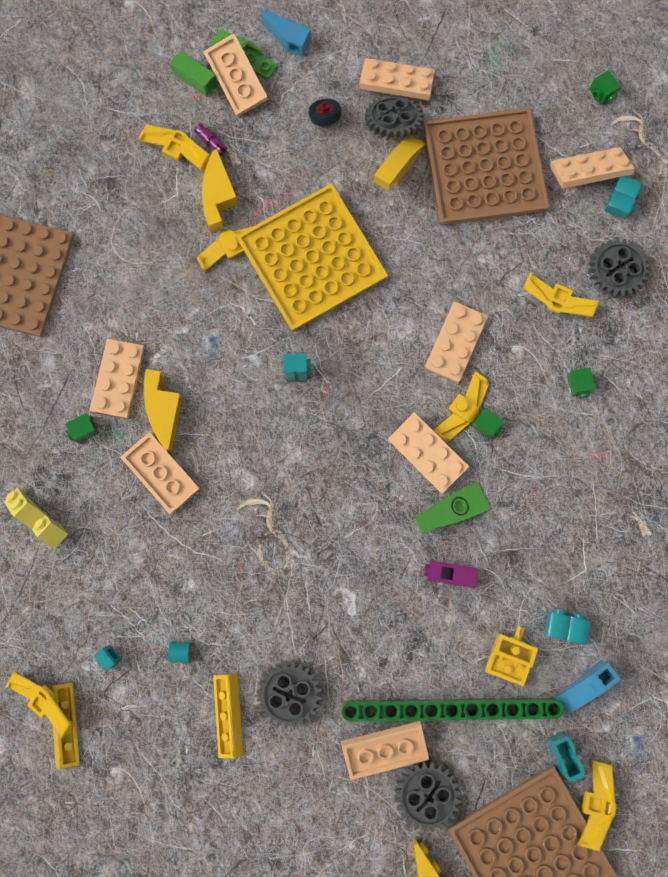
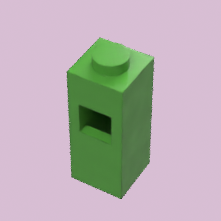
[170,51,217,97]

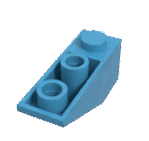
[261,10,311,57]
[555,661,621,715]

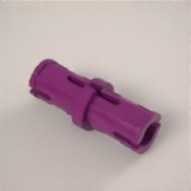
[194,123,227,156]

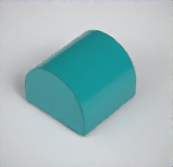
[168,642,191,663]
[94,645,121,672]

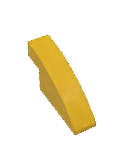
[373,134,426,191]
[202,149,238,233]
[144,369,183,453]

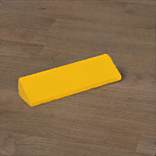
[213,673,243,758]
[49,682,80,770]

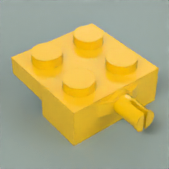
[485,626,538,687]

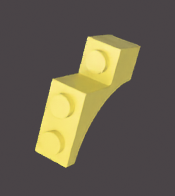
[4,487,68,549]

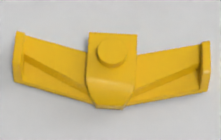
[138,124,210,172]
[196,226,253,273]
[523,272,600,317]
[434,371,489,443]
[5,671,74,739]
[577,760,617,852]

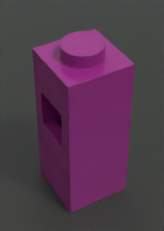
[424,561,478,588]

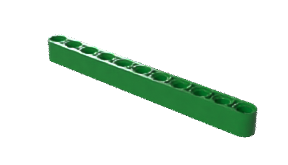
[341,698,564,722]

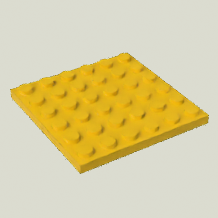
[236,183,388,332]

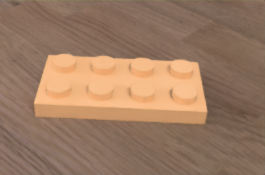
[203,33,268,117]
[359,58,435,100]
[550,147,635,189]
[424,301,488,384]
[90,339,145,419]
[388,412,470,494]
[120,432,200,515]
[341,721,429,780]

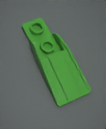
[207,30,277,79]
[415,482,491,534]

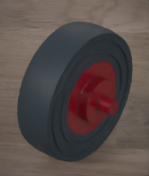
[309,99,341,126]

